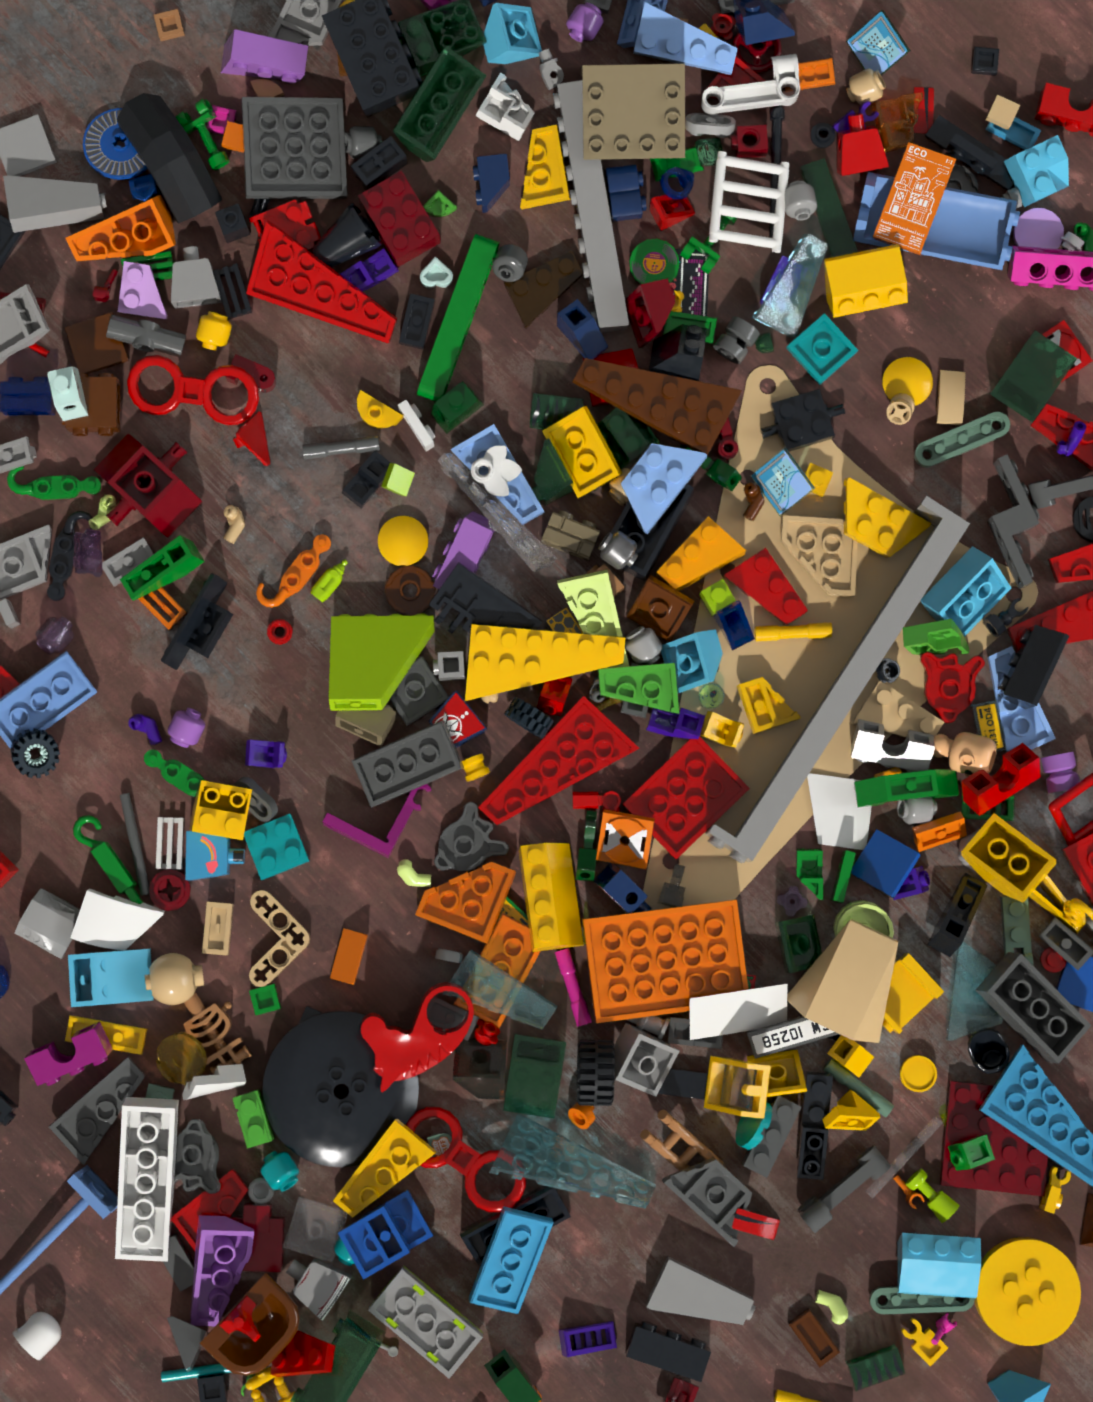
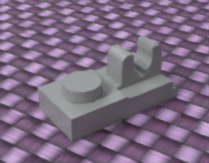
[0,437,37,474]

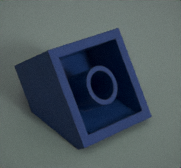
[733,0,795,45]

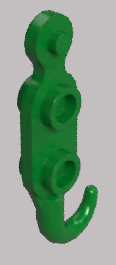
[7,466,102,500]
[144,749,205,797]

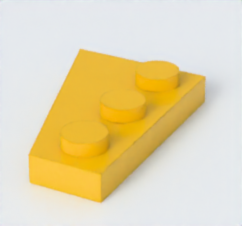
[520,124,570,210]

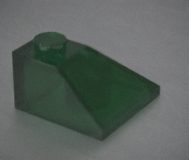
[532,438,573,506]

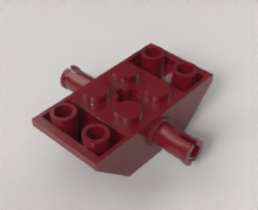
[94,433,202,538]

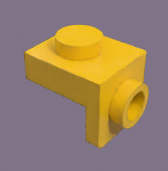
[700,711,744,748]

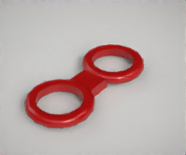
[127,355,259,426]
[406,1107,526,1212]

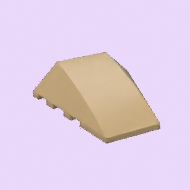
[787,919,899,1043]

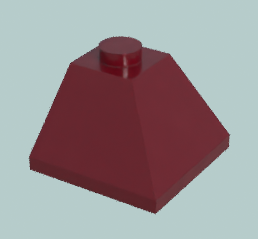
[625,278,675,348]

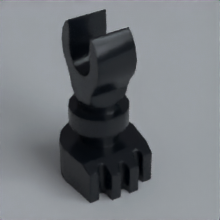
[982,598,1028,637]

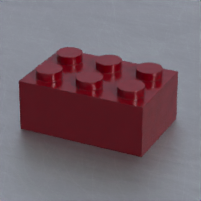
[358,171,441,267]

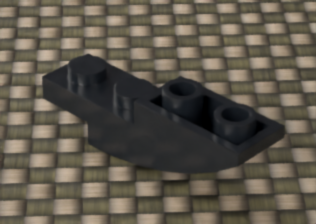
[797,1071,833,1180]

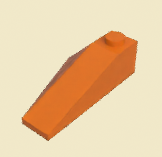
[65,194,176,261]

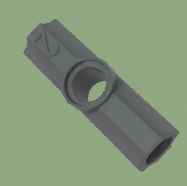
[106,315,186,357]

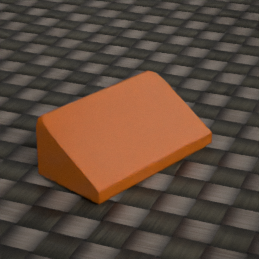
[330,928,368,985]

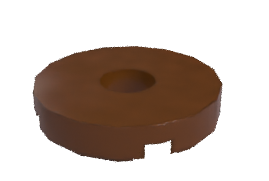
[385,566,436,616]

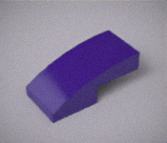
[340,248,399,292]
[646,708,705,739]

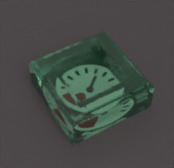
[695,138,723,166]

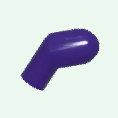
[1056,421,1086,456]
[128,714,162,745]

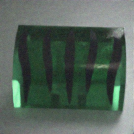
[529,393,584,430]
[845,1344,905,1392]

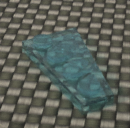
[751,234,828,338]
[442,950,558,1030]

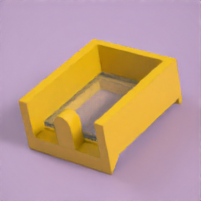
[704,1056,771,1119]

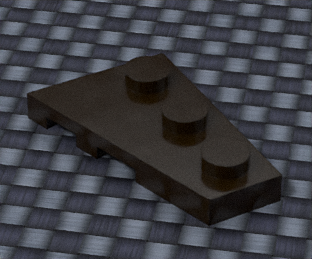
[504,251,583,329]

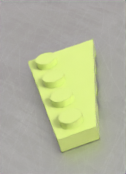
[557,570,630,669]

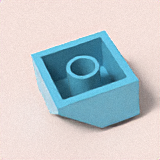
[1004,135,1069,207]

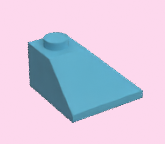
[482,3,542,64]
[661,629,723,694]

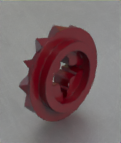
[149,870,191,911]

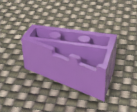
[221,29,308,83]
[432,511,500,589]

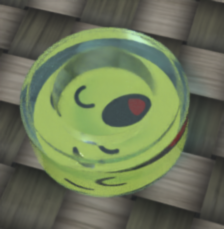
[698,683,725,709]

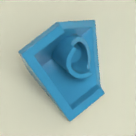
[987,1370,1051,1402]

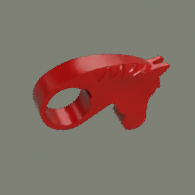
[361,982,474,1092]

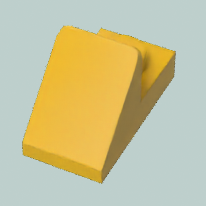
[822,1090,881,1131]

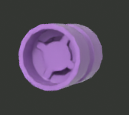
[1041,752,1080,793]

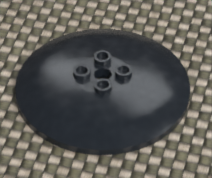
[263,1011,419,1167]

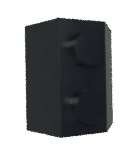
[649,324,707,381]

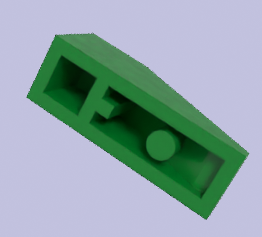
[120,535,205,601]

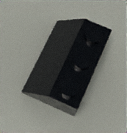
[997,625,1069,709]

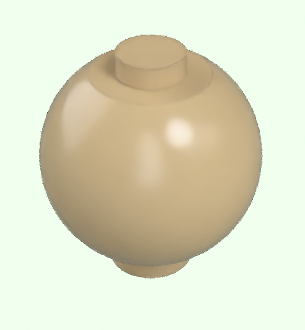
[145,953,204,1005]

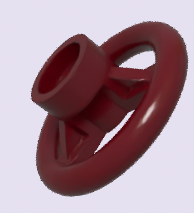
[732,32,782,73]

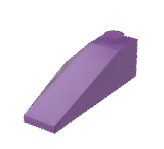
[190,1215,254,1326]

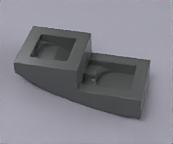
[668,1017,723,1049]

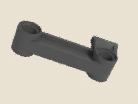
[1028,475,1093,509]
[797,1145,891,1233]

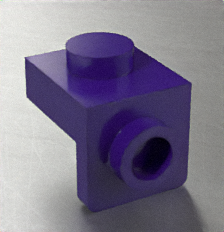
[245,740,287,768]

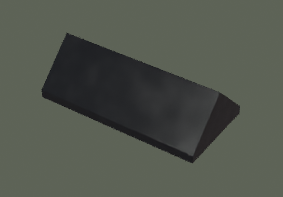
[460,1181,571,1267]

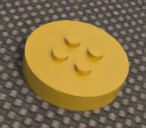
[974,1237,1081,1346]

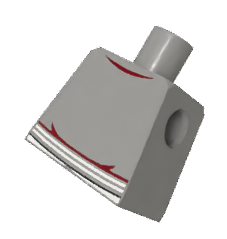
[286,1258,353,1321]

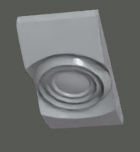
[0,284,50,365]

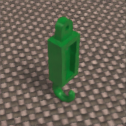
[73,815,143,904]

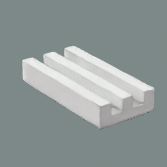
[156,817,185,869]

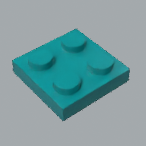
[786,313,858,385]
[244,813,310,880]

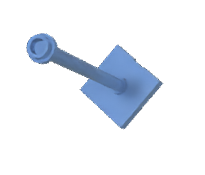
[0,1165,118,1295]

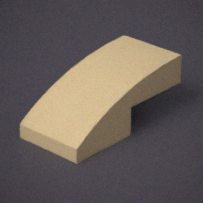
[936,370,965,425]

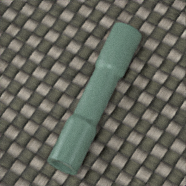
[823,1058,894,1118]

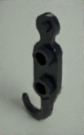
[47,511,93,601]

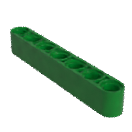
[417,234,500,401]

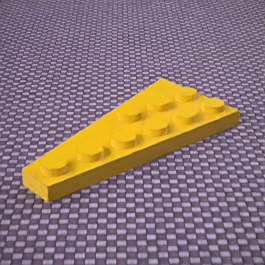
[465,624,625,701]

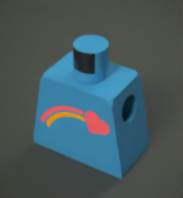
[185,831,245,881]

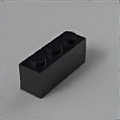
[625,1321,711,1382]

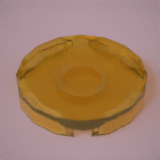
[156,1032,207,1085]

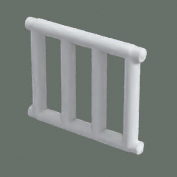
[709,151,789,253]

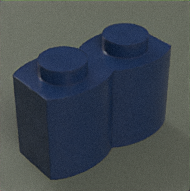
[606,165,647,222]

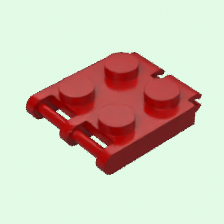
[249,199,321,250]

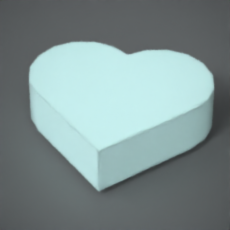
[420,256,453,288]

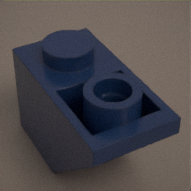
[473,154,510,213]
[557,299,608,359]

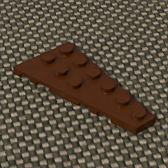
[572,358,742,455]

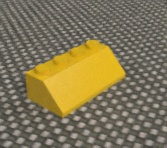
[518,843,584,952]

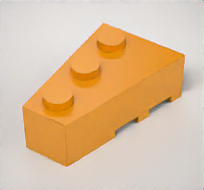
[656,516,746,591]

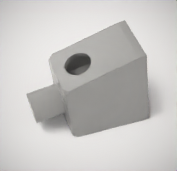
[171,246,222,309]

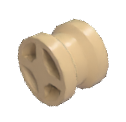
[886,393,915,425]

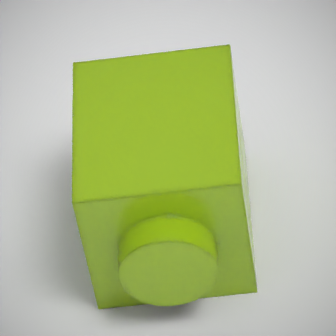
[699,579,736,617]

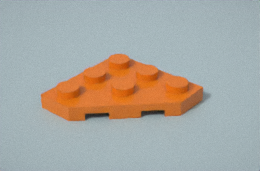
[415,862,516,944]

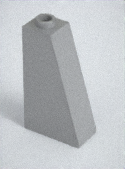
[3,175,107,233]
[645,1256,756,1325]

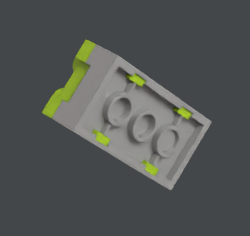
[368,1265,484,1379]

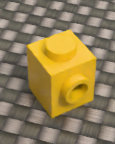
[827,1035,874,1077]

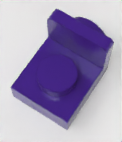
[893,866,930,900]

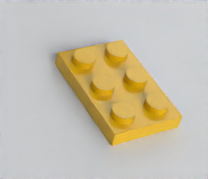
[542,406,623,498]

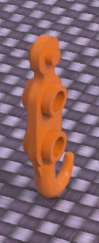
[256,534,331,608]

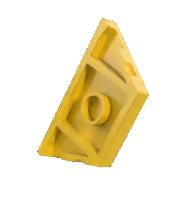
[844,477,931,558]

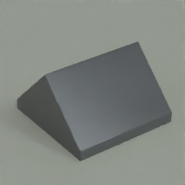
[167,1316,207,1372]

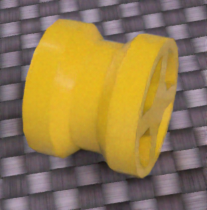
[462,753,490,782]

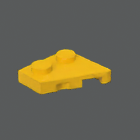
[737,677,801,734]

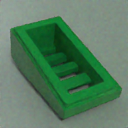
[961,793,1015,821]

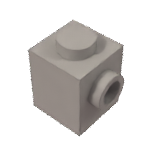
[433,651,465,681]

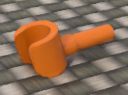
[893,1174,924,1209]

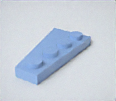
[987,646,1056,753]

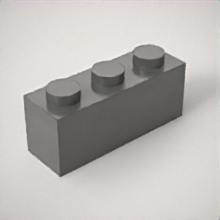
[741,1095,801,1178]

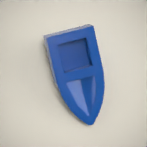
[129,174,158,201]

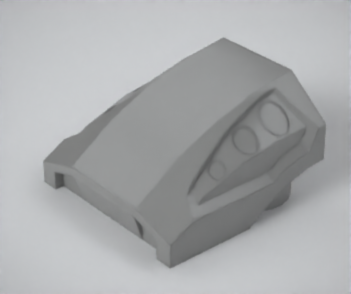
[14,888,80,959]

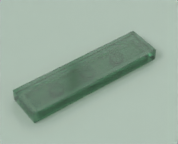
[800,158,858,257]

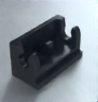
[351,136,408,191]

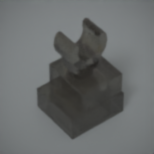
[657,864,685,907]

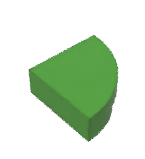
[423,190,457,217]

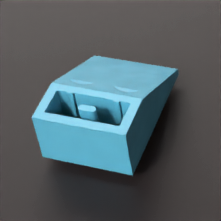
[68,949,154,1007]

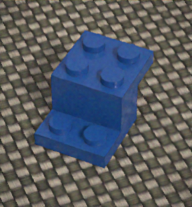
[338,1189,433,1280]

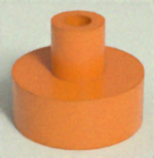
[568,1102,595,1129]

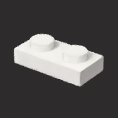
[398,400,435,452]

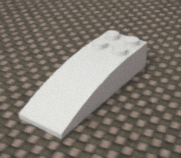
[115,1097,179,1262]

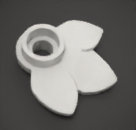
[471,445,522,497]

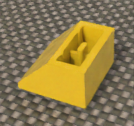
[189,780,252,840]

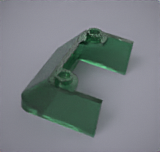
[290,1310,386,1402]

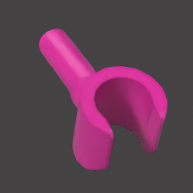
[931,1313,957,1345]

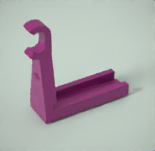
[322,784,431,859]

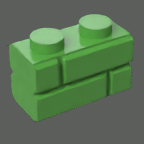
[233,1089,275,1148]

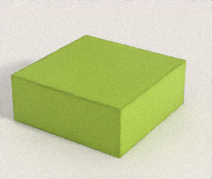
[381,463,415,496]

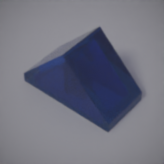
[714,600,755,651]

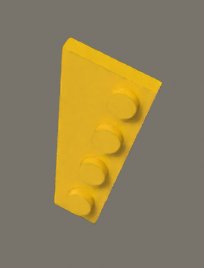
[333,1119,437,1218]

